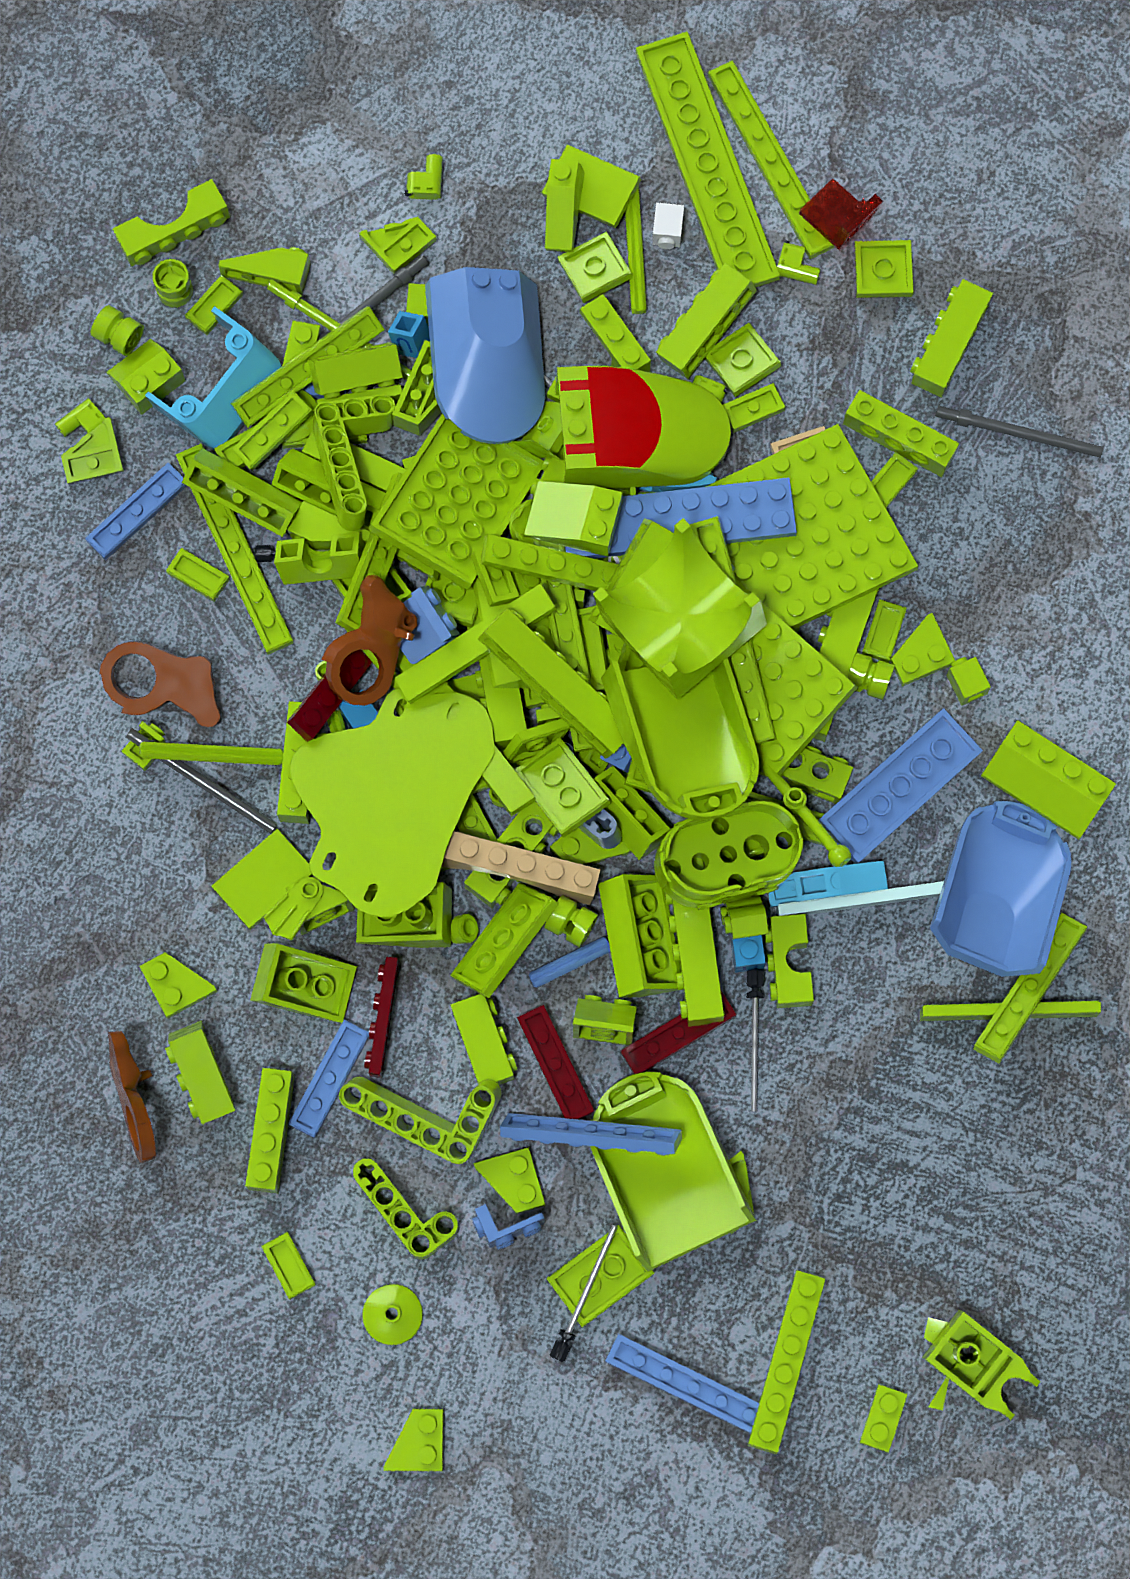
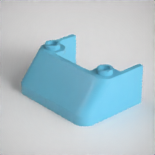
[145,306,282,450]

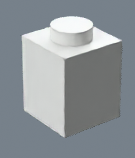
[652,203,684,249]

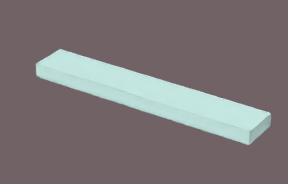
[776,881,944,916]

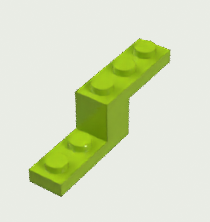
[580,294,651,372]

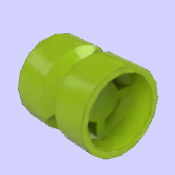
[152,259,193,308]
[90,305,144,356]
[847,652,895,700]
[544,895,598,948]

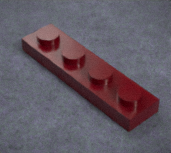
[287,649,372,742]
[364,957,399,1079]
[620,991,737,1074]
[517,1005,594,1120]

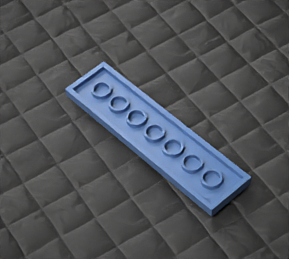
[565,478,797,558]

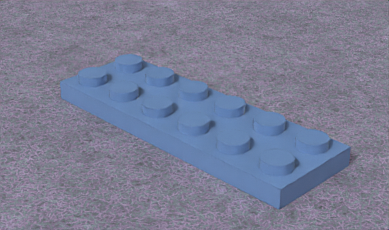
[818,708,983,864]

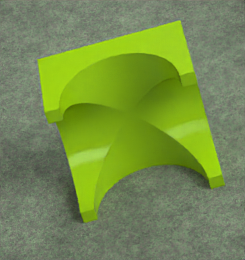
[593,518,767,700]

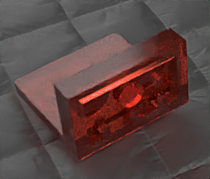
[799,179,883,250]

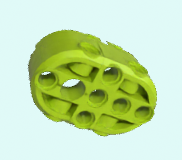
[654,801,803,910]

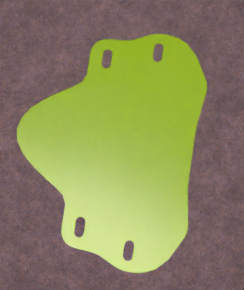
[290,688,495,917]

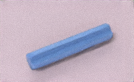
[529,937,610,988]

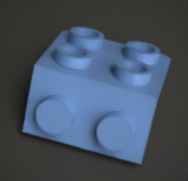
[400,586,460,664]
[472,1204,545,1250]

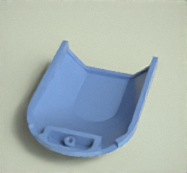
[425,267,545,444]
[930,801,1071,977]

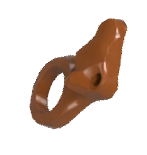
[321,575,418,706]
[99,641,221,727]
[108,1031,156,1163]

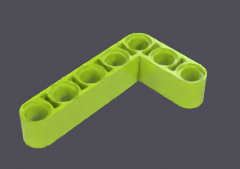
[313,394,395,531]
[339,1076,502,1164]

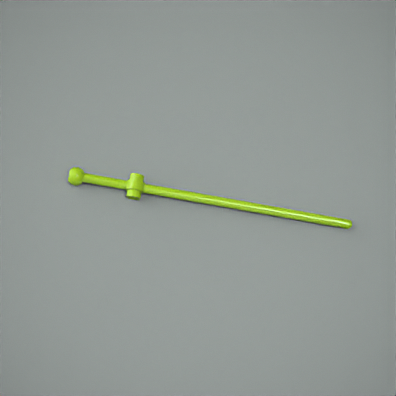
[758,757,851,867]

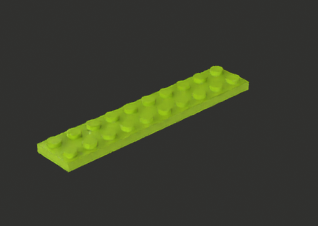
[635,31,780,288]

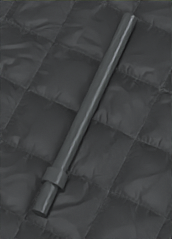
[319,255,428,340]
[935,406,1103,458]
[126,728,277,834]

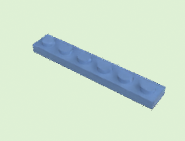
[500,1113,682,1155]
[605,1334,759,1433]

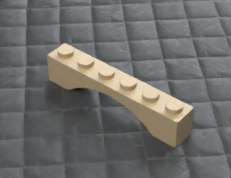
[441,831,600,905]

